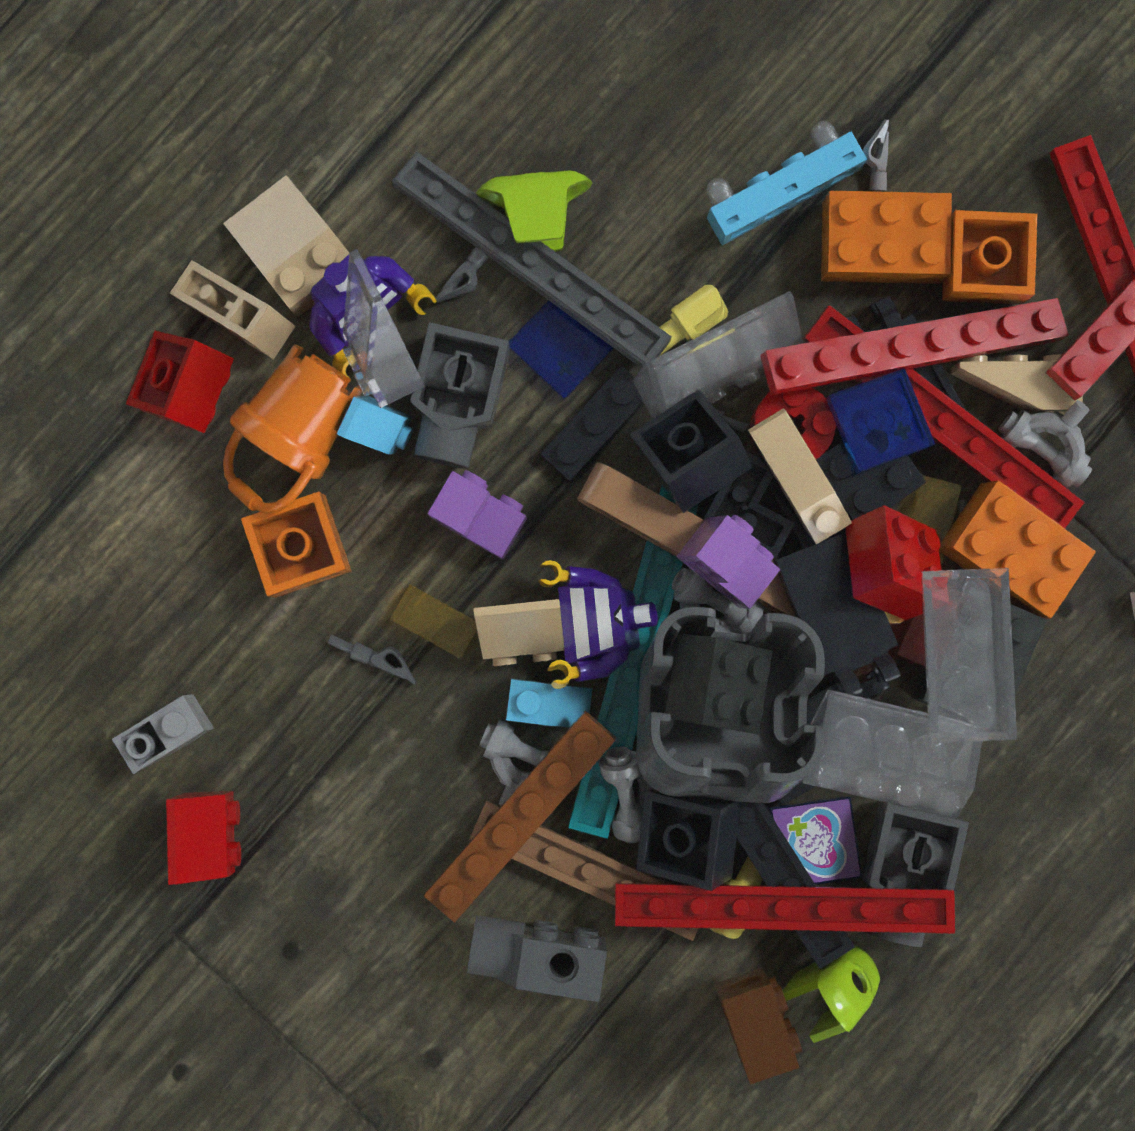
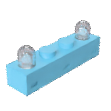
[706,121,867,246]

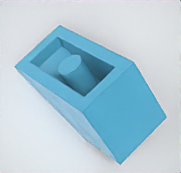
[337,396,413,454]
[506,679,592,727]

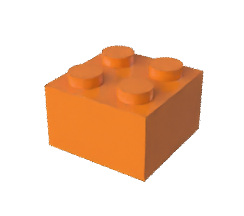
[942,210,1037,305]
[241,491,352,598]

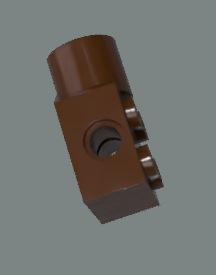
[715,968,803,1085]

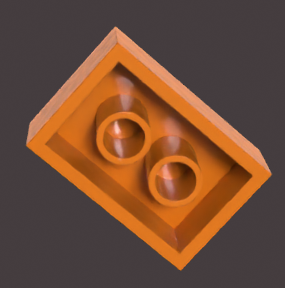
[821,191,952,284]
[939,480,1096,619]

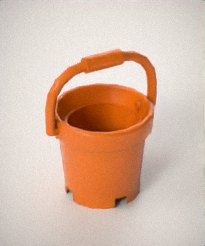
[223,344,363,513]

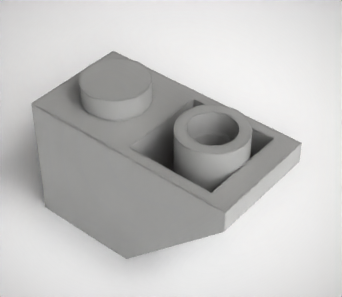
[112,694,214,774]

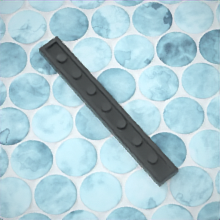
[392,151,672,372]

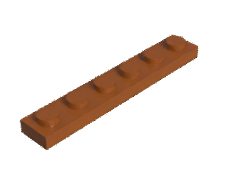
[424,711,616,923]

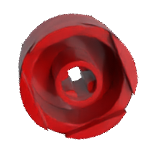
[750,387,837,459]

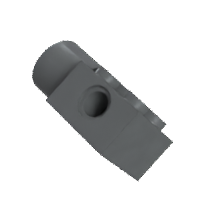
[410,322,511,469]
[861,799,969,947]
[467,915,607,1002]

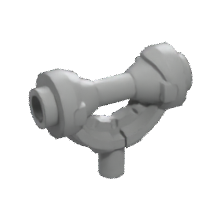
[998,400,1092,489]
[672,568,764,634]
[479,719,550,806]
[599,747,652,843]

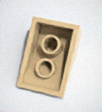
[223,175,350,318]
[474,599,564,666]

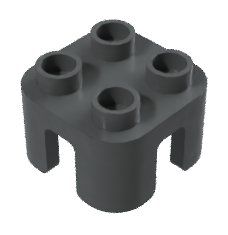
[636,607,825,803]

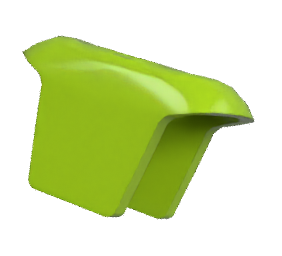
[476,171,592,252]
[783,944,880,1043]

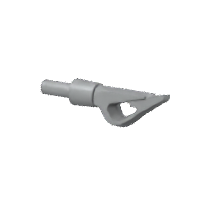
[863,119,889,192]

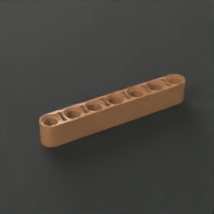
[577,462,795,617]

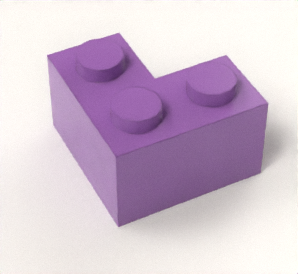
[428,470,527,560]
[676,515,780,609]

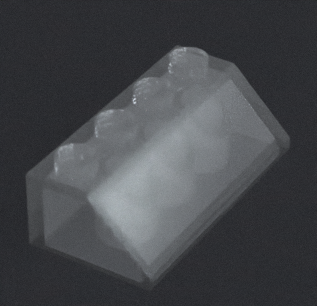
[633,291,803,419]
[921,568,1017,743]
[802,689,984,818]

